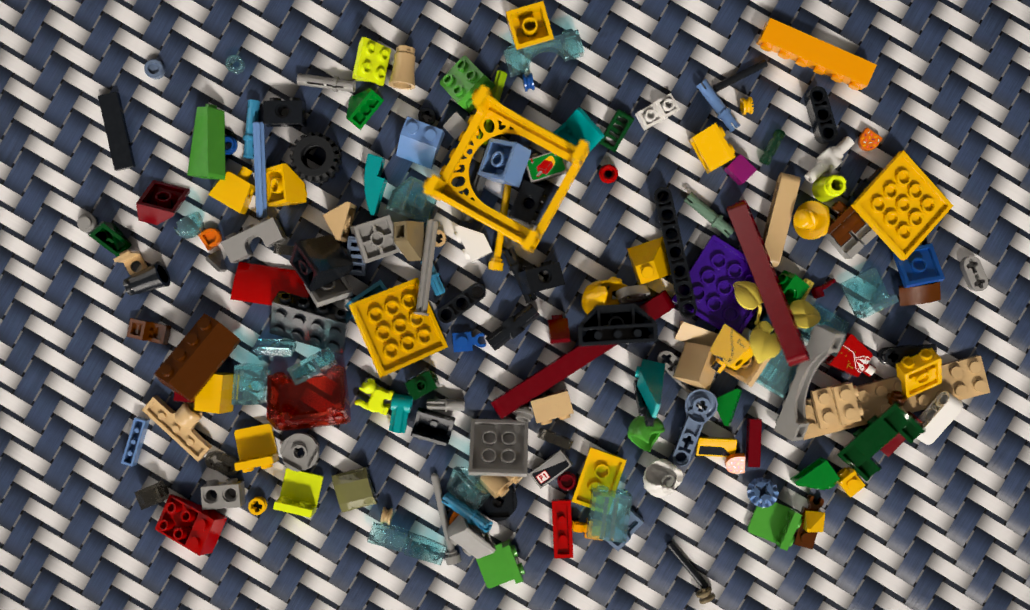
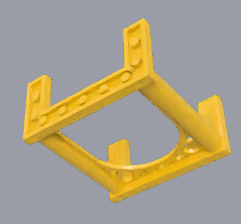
[423,85,590,253]

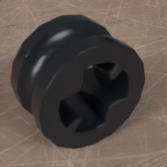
[418,108,436,125]

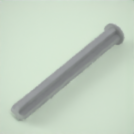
[413,219,438,316]

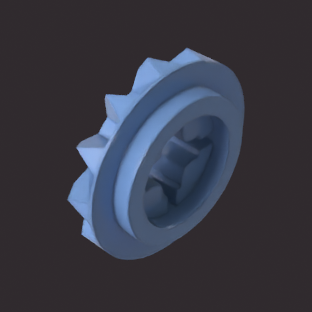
[747,477,779,508]

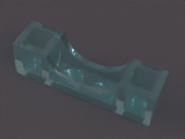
[503,29,584,77]

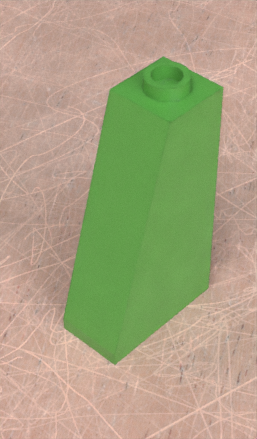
[187,104,225,180]

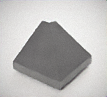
[205,250,227,272]

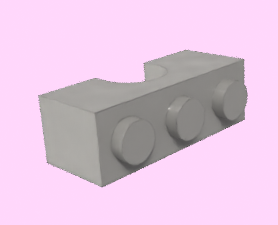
[221,216,287,264]

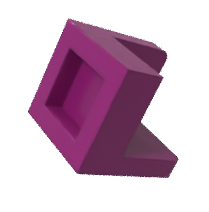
[723,154,757,186]

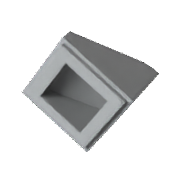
[443,112,469,140]

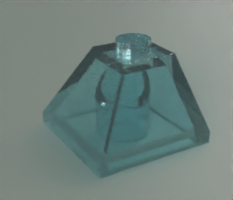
[386,176,437,225]

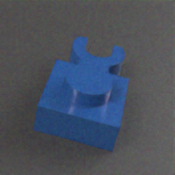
[452,331,486,352]

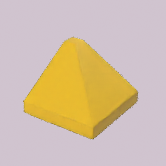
[803,510,825,532]

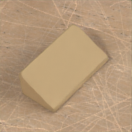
[674,321,718,347]

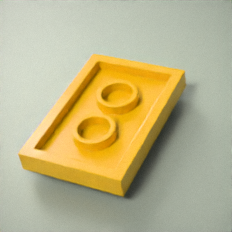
[571,446,627,514]

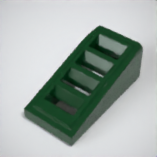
[599,109,635,152]

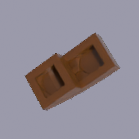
[126,318,171,345]

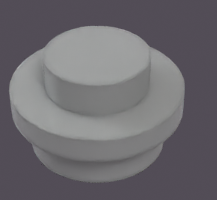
[77,213,98,233]
[515,407,534,423]

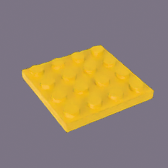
[851,150,953,261]
[349,277,448,378]

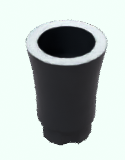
[123,261,170,296]

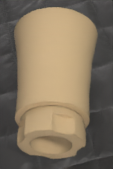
[389,45,416,90]

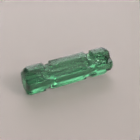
[759,129,785,166]

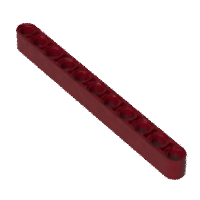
[490,290,676,419]

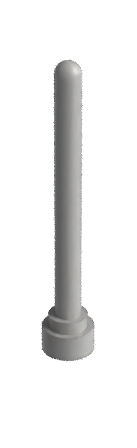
[431,473,461,565]

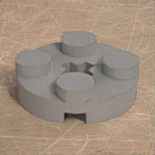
[280,432,320,472]

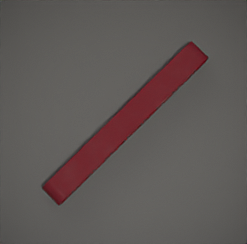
[727,199,810,367]

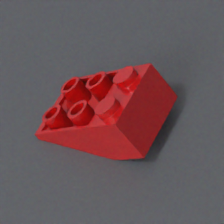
[155,494,227,556]

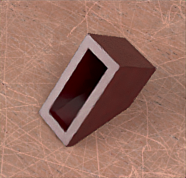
[548,314,570,344]

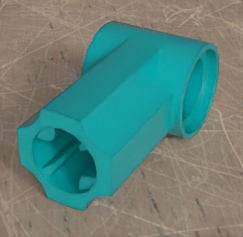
[389,393,413,433]

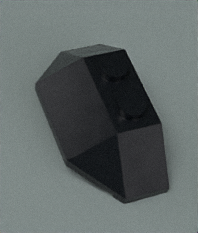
[578,303,658,347]

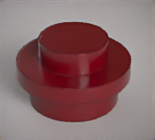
[557,471,576,491]

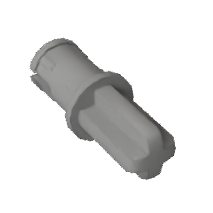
[427,397,465,412]

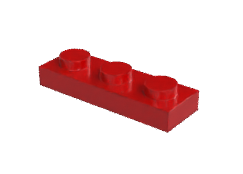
[552,499,573,559]

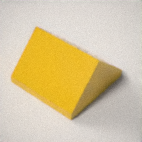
[193,372,237,414]

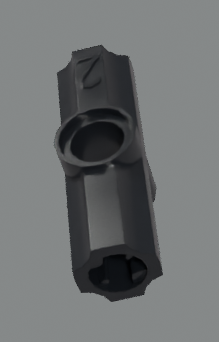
[485,303,540,351]

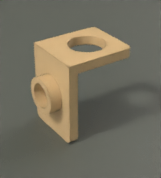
[113,249,148,275]

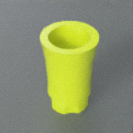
[812,175,846,202]

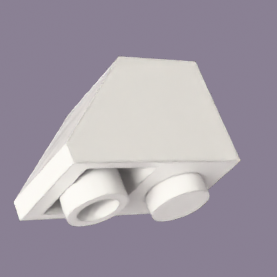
[454,225,493,262]

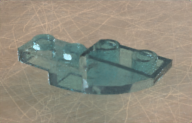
[367,522,447,565]

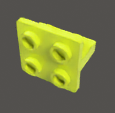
[352,37,391,86]

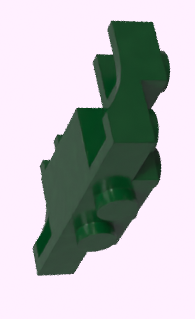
[837,402,926,482]

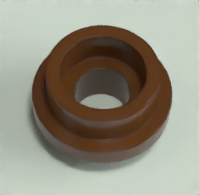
[886,390,907,406]

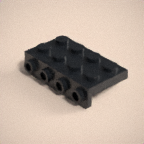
[270,291,352,355]

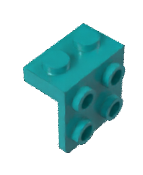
[553,108,604,152]

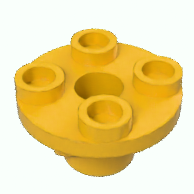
[793,201,830,240]

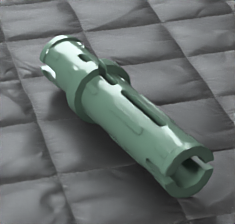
[684,192,735,238]

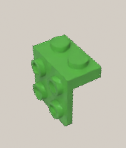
[440,55,496,113]
[747,497,802,551]
[476,539,526,588]

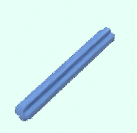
[253,122,268,218]

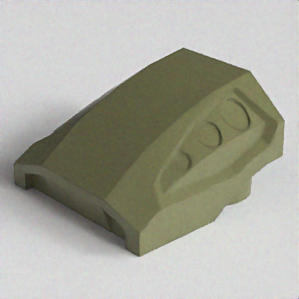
[331,466,378,512]

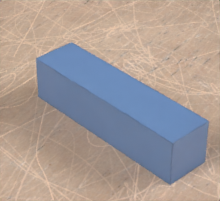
[121,416,150,467]

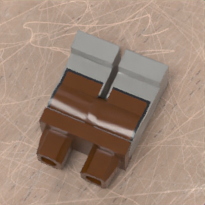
[825,201,877,259]

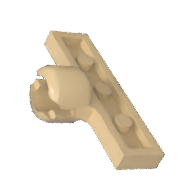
[142,395,213,462]

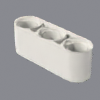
[916,391,963,445]

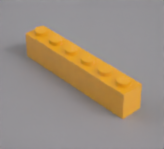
[756,18,877,90]

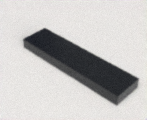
[98,92,136,171]

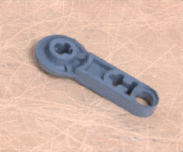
[672,389,718,466]

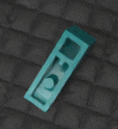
[635,359,665,418]

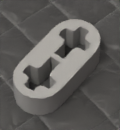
[960,256,988,291]
[615,285,651,304]

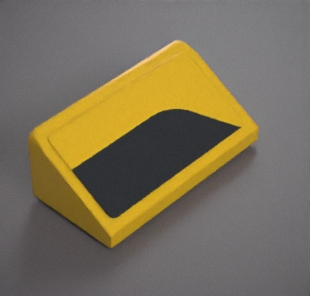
[696,436,737,457]

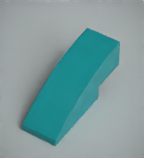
[364,154,387,217]

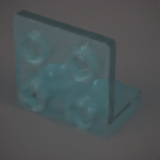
[840,268,899,319]

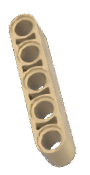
[762,172,801,268]

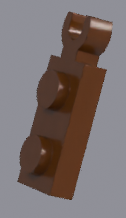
[793,494,824,549]

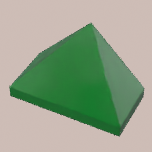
[346,88,384,130]
[717,389,742,426]

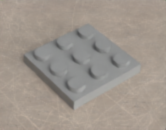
[468,419,528,477]

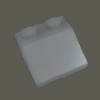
[446,515,496,559]

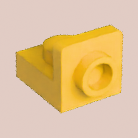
[837,467,866,497]

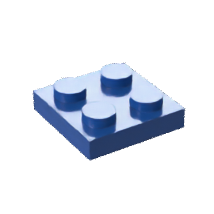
[892,243,945,288]

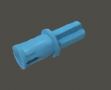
[420,261,445,296]

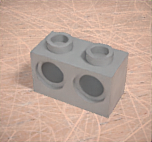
[200,478,246,510]

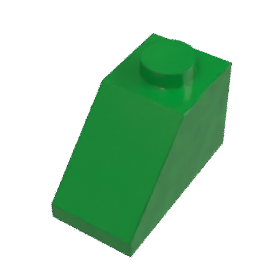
[790,457,840,490]

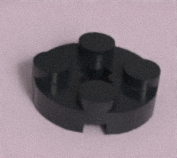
[479,485,517,521]

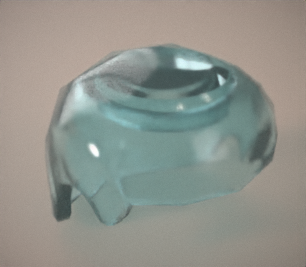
[174,212,204,239]

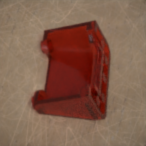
[267,366,351,431]

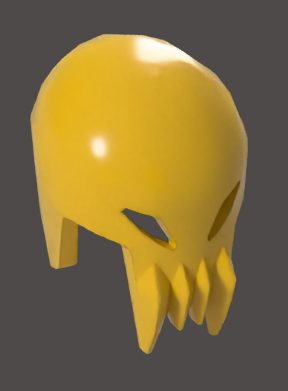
[581,277,628,315]

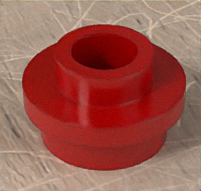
[599,164,618,184]

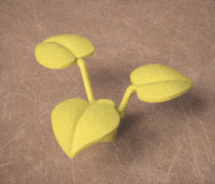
[733,281,821,364]

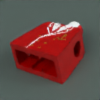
[824,333,876,377]

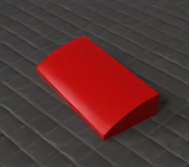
[230,262,311,306]

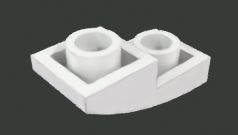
[635,93,680,131]

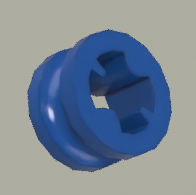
[522,73,535,92]

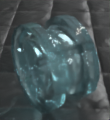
[225,55,245,74]

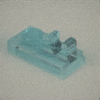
[253,339,296,361]

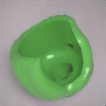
[627,415,665,452]

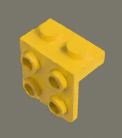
[234,423,279,473]

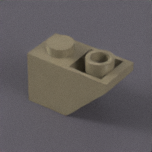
[393,221,424,261]

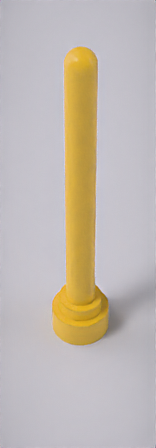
[488,184,512,271]

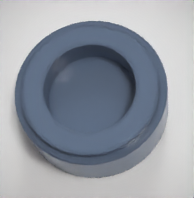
[144,59,166,79]

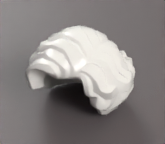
[643,459,683,497]

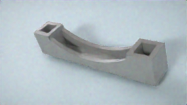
[774,325,845,441]

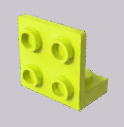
[273,468,324,518]

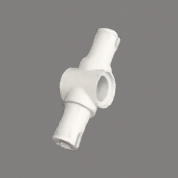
[804,136,854,183]

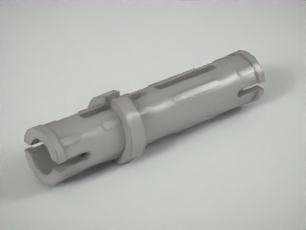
[297,73,356,93]

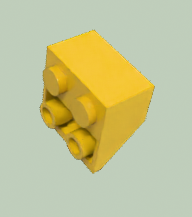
[689,123,735,174]

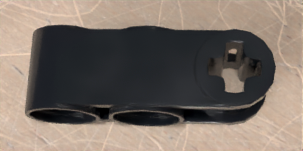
[877,344,937,365]

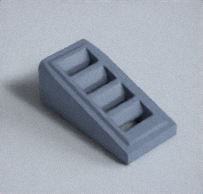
[347,236,367,276]

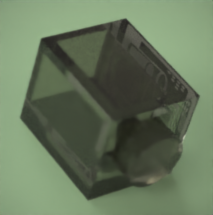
[134,480,169,510]

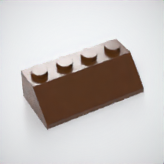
[154,313,241,402]

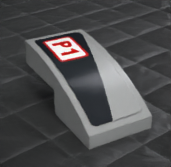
[529,449,573,489]

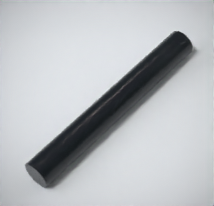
[713,59,768,92]
[666,540,709,589]

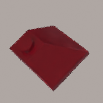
[136,180,190,225]

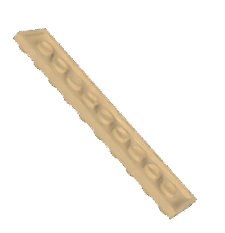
[803,355,990,440]

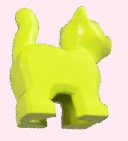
[354,378,395,415]

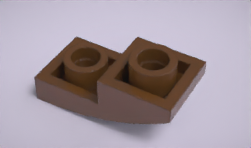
[899,282,941,306]

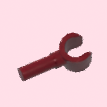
[811,278,836,298]

